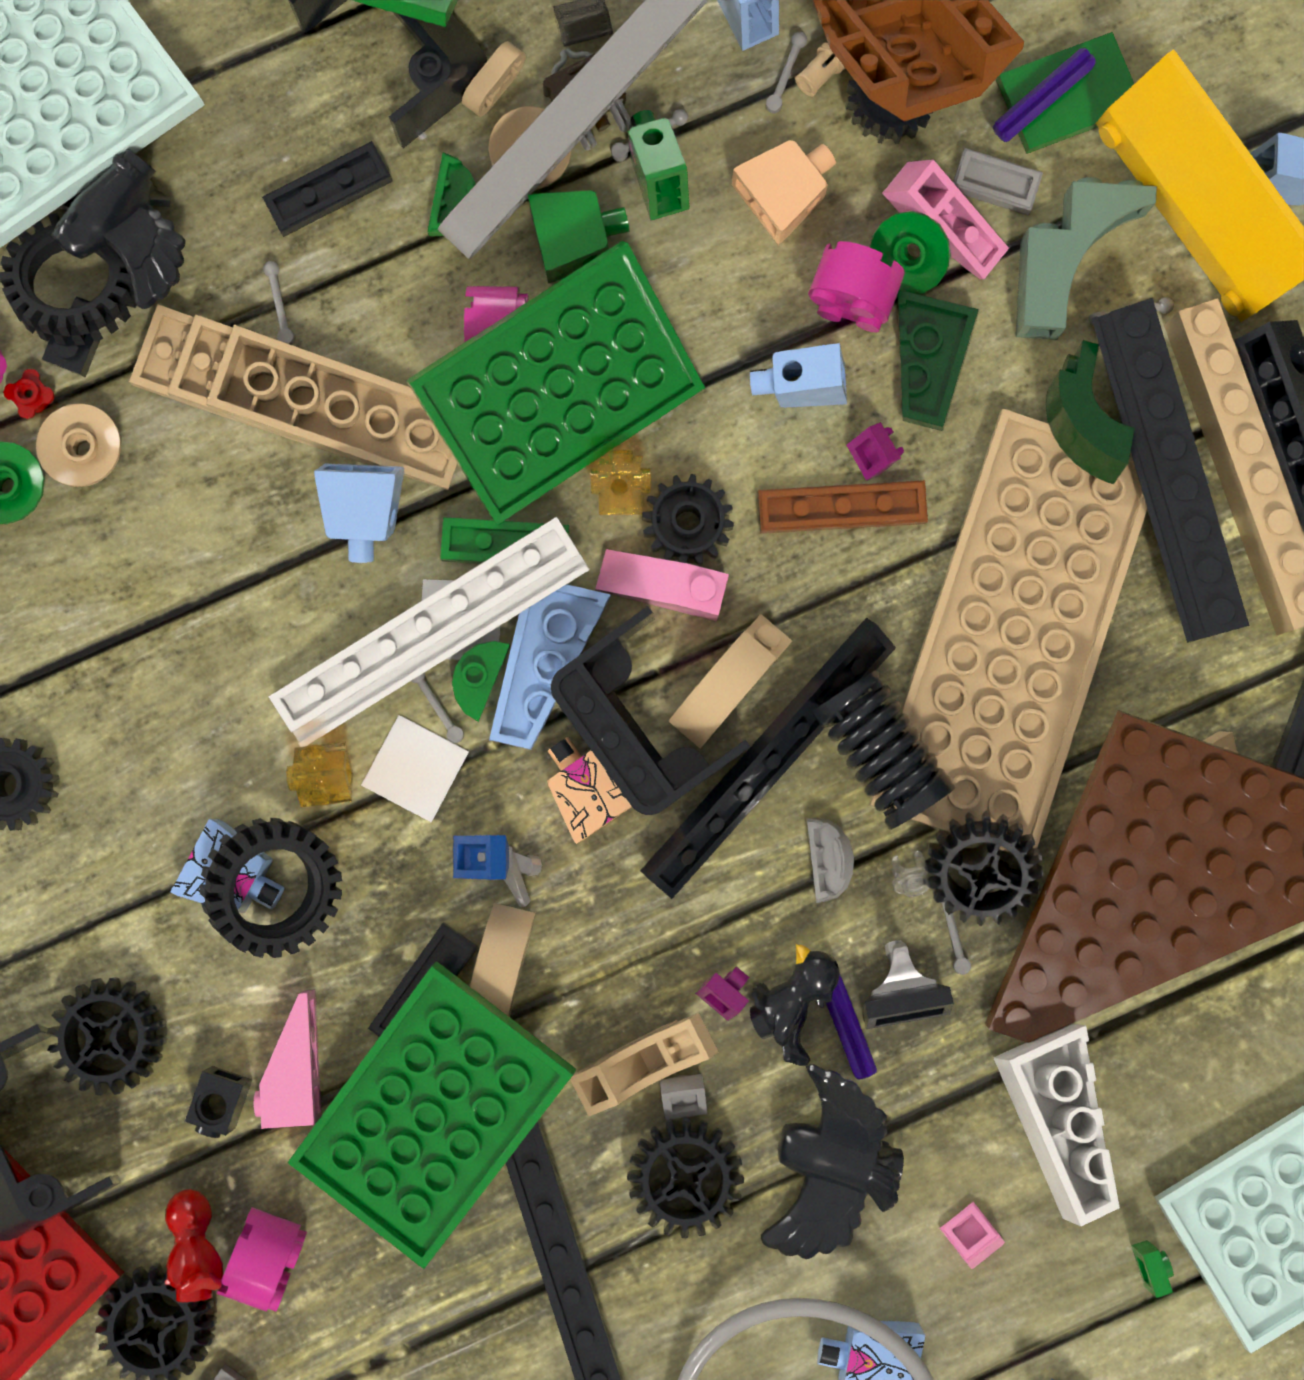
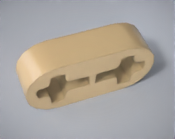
[462,41,526,117]

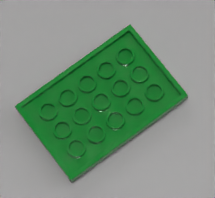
[406,241,705,525]
[287,961,577,1269]

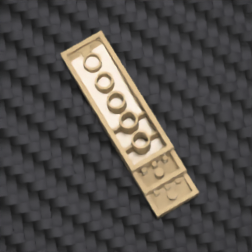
[129,304,458,490]

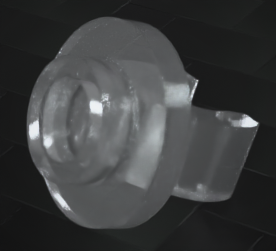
[892,850,934,897]

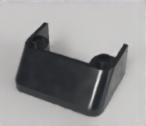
[288,0,488,149]
[551,606,751,815]
[0,1024,122,1241]

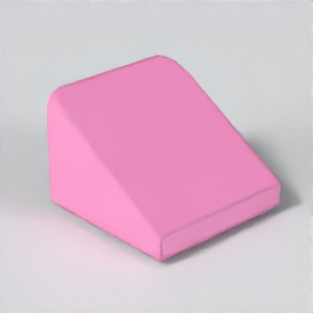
[940,1202,1005,1269]

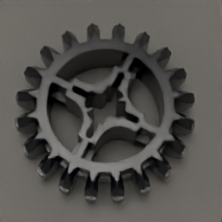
[925,810,1043,926]
[46,977,168,1096]
[627,1117,744,1238]
[95,1263,217,1380]

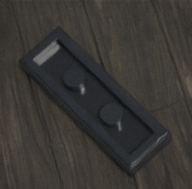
[262,141,393,237]
[368,922,478,1037]

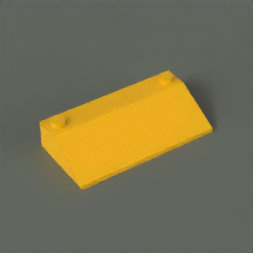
[1095,49,1304,322]

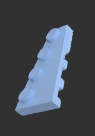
[489,584,611,750]

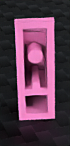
[882,159,1009,279]
[595,549,729,621]
[254,989,322,1129]

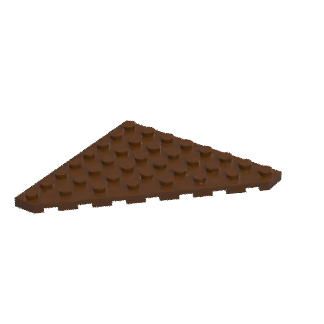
[985,710,1304,1043]

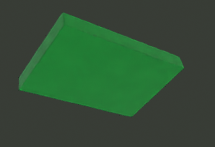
[996,32,1134,154]

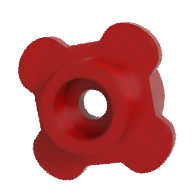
[3,369,55,419]

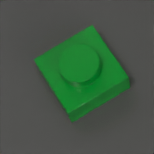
[1131,1240,1174,1298]

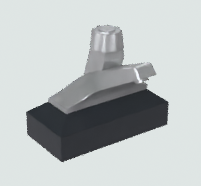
[863,940,954,1030]

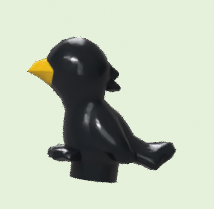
[750,944,840,1066]

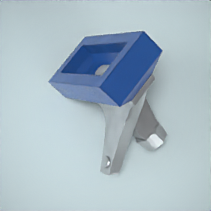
[453,835,542,907]

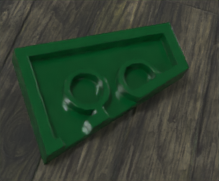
[898,290,979,431]

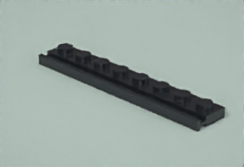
[1091,298,1250,643]

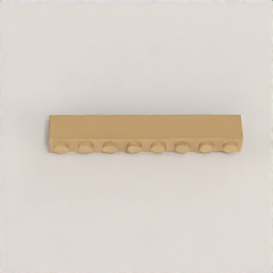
[1164,298,1304,636]

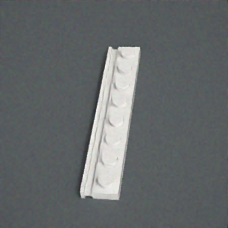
[269,517,590,749]

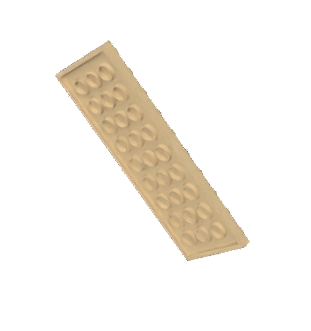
[869,409,1147,855]

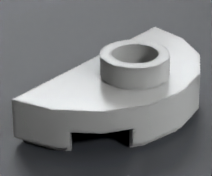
[807,818,854,903]

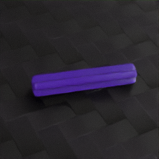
[993,48,1096,142]
[826,957,877,1080]

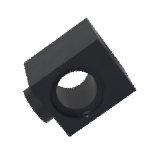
[184,1066,253,1138]

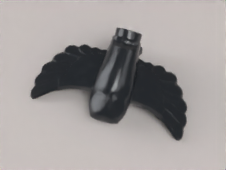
[51,149,186,309]
[761,1064,904,1259]

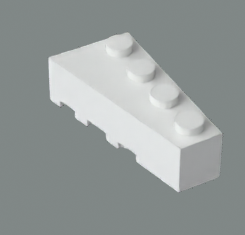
[993,1024,1120,1226]

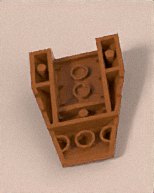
[813,0,1024,121]

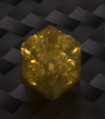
[591,450,651,515]
[286,742,354,808]

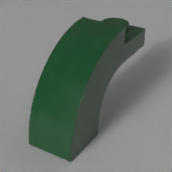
[1046,340,1135,485]

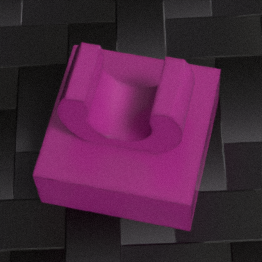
[846,422,904,481]
[695,966,750,1021]

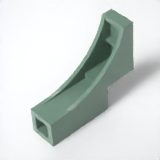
[1016,177,1157,340]

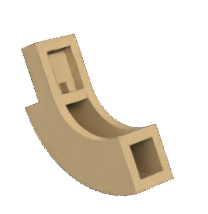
[668,614,792,749]
[470,903,535,1017]
[570,1013,718,1116]

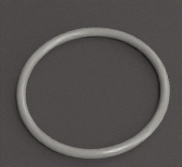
[678,1298,934,1380]

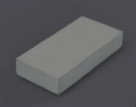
[953,148,1043,215]

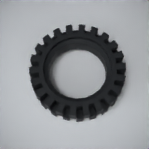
[0,213,137,345]
[200,818,342,958]

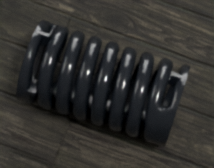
[812,669,956,830]

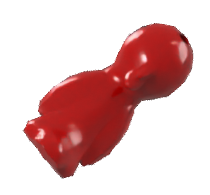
[165,1189,223,1302]

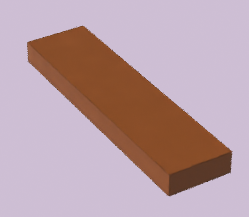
[758,480,928,534]

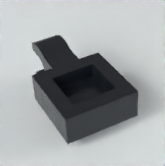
[42,296,100,378]

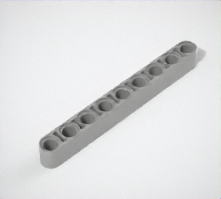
[438,0,709,259]

